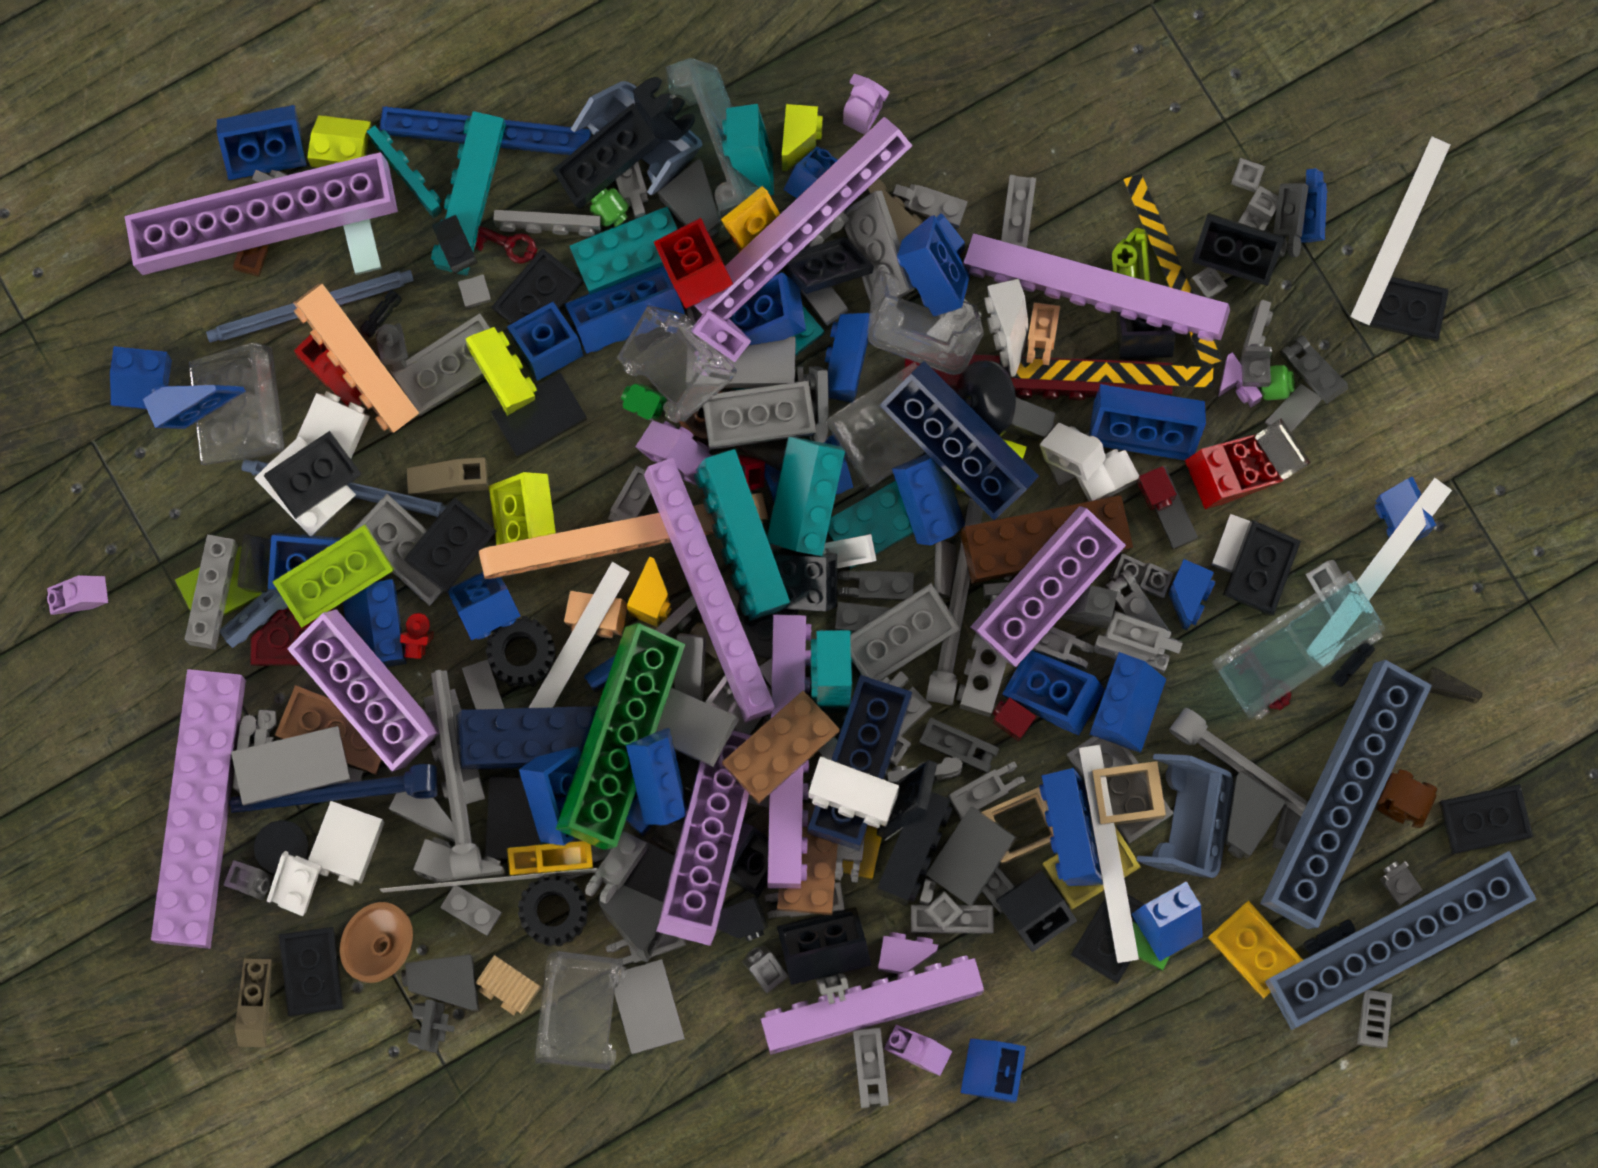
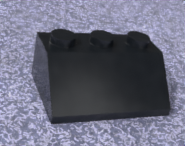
[1192,213,1285,286]
[777,907,871,985]

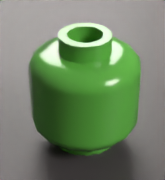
[590,188,629,227]
[1257,365,1295,400]

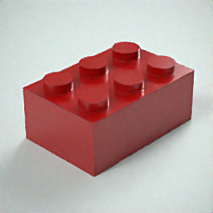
[654,218,733,308]

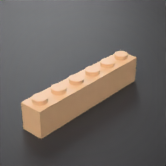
[293,284,419,433]

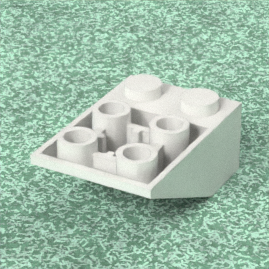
[984,279,1029,377]

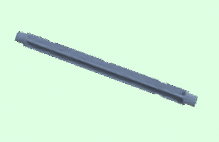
[206,270,414,343]
[242,459,447,518]

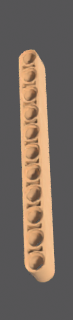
[478,493,769,579]

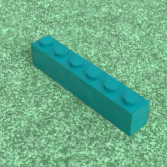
[431,111,506,276]

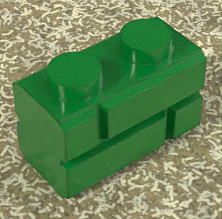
[621,384,668,420]

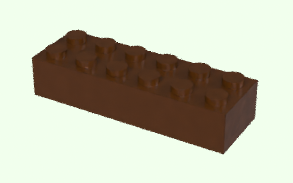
[960,495,1133,584]

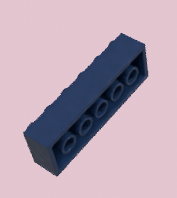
[879,361,1039,520]
[808,675,912,851]
[456,706,598,769]

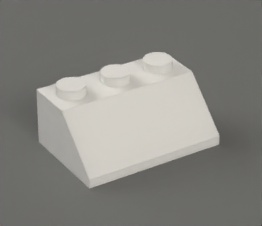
[255,437,356,537]
[808,757,899,828]

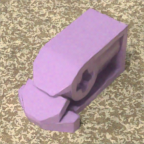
[843,74,889,135]

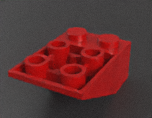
[294,334,363,406]
[1185,432,1284,509]

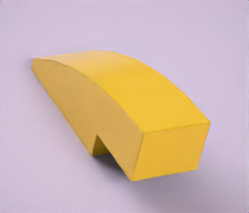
[507,841,593,875]

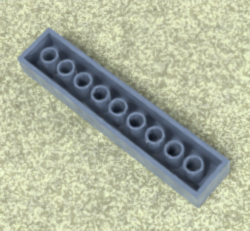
[1260,660,1432,929]
[1265,851,1536,1030]

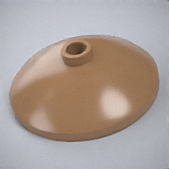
[340,902,413,983]

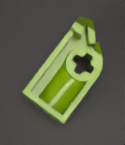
[1112,228,1150,282]

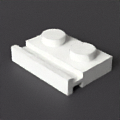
[267,851,321,916]

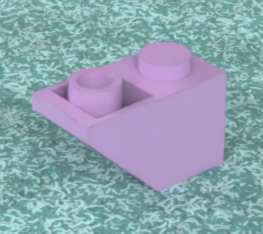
[47,575,108,615]
[878,932,938,974]
[884,1025,952,1076]

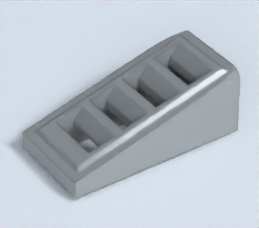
[1357,990,1392,1049]

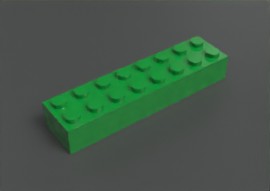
[556,623,685,850]

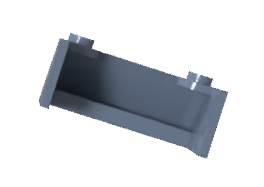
[571,81,702,195]
[1136,754,1234,878]

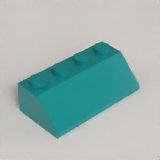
[767,436,845,556]

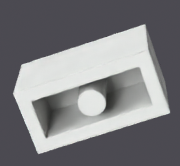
[1040,423,1106,481]

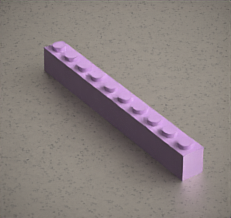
[694,117,912,321]
[964,233,1230,342]
[644,458,775,723]
[768,615,811,889]

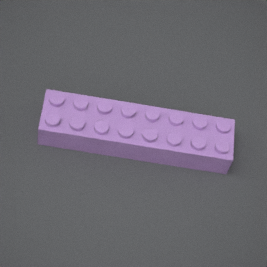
[657,730,752,946]
[761,955,984,1055]

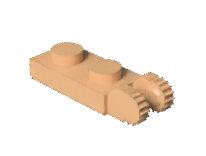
[1026,302,1060,365]

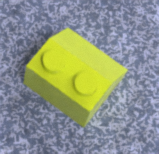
[782,104,823,171]
[307,115,371,168]

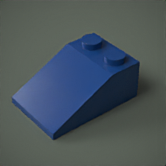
[729,272,806,346]
[143,385,246,429]
[448,572,520,640]
[1002,650,1105,735]

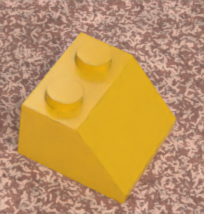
[627,556,672,628]

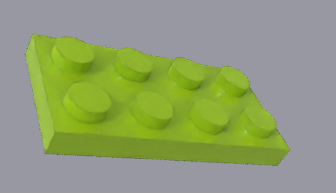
[273,524,394,628]

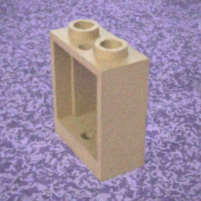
[1092,761,1166,825]
[981,787,1054,866]

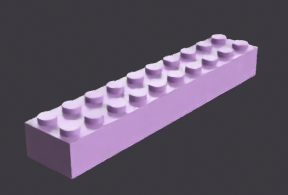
[125,152,398,275]
[151,669,246,949]

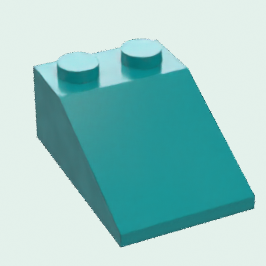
[722,104,774,195]

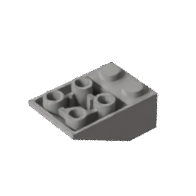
[413,837,507,883]

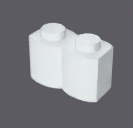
[1076,449,1139,501]

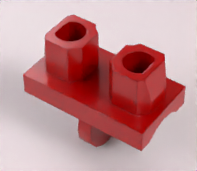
[400,613,434,659]

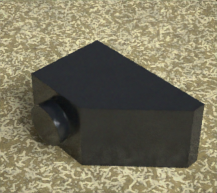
[432,215,478,274]

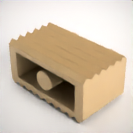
[475,955,541,1016]

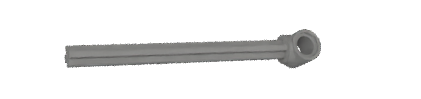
[926,499,983,705]
[431,670,483,879]
[1169,707,1308,816]

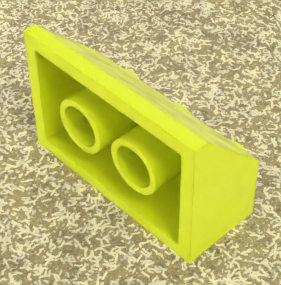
[465,327,537,416]
[489,472,556,545]

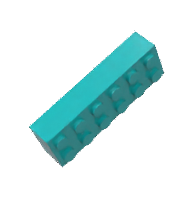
[694,449,790,621]
[811,630,852,713]

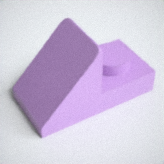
[691,308,751,362]
[1218,352,1262,407]

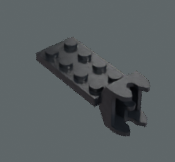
[552,77,695,209]

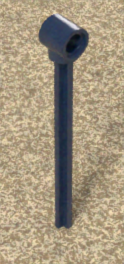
[229,764,438,813]

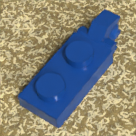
[1300,168,1327,243]

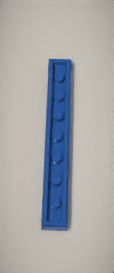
[379,106,592,155]

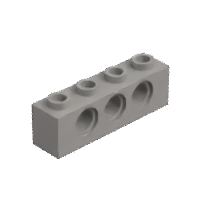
[184,534,238,650]
[956,602,1007,717]

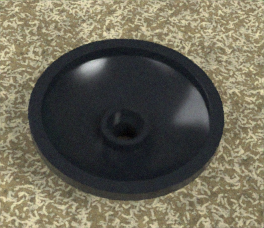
[955,360,1016,437]

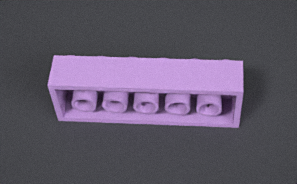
[970,506,1126,667]
[287,609,440,771]

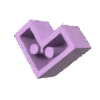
[635,420,712,485]

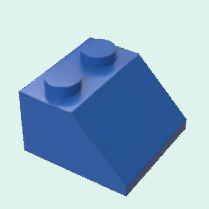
[507,302,583,381]
[110,346,172,409]
[1375,476,1436,542]
[1132,881,1203,961]

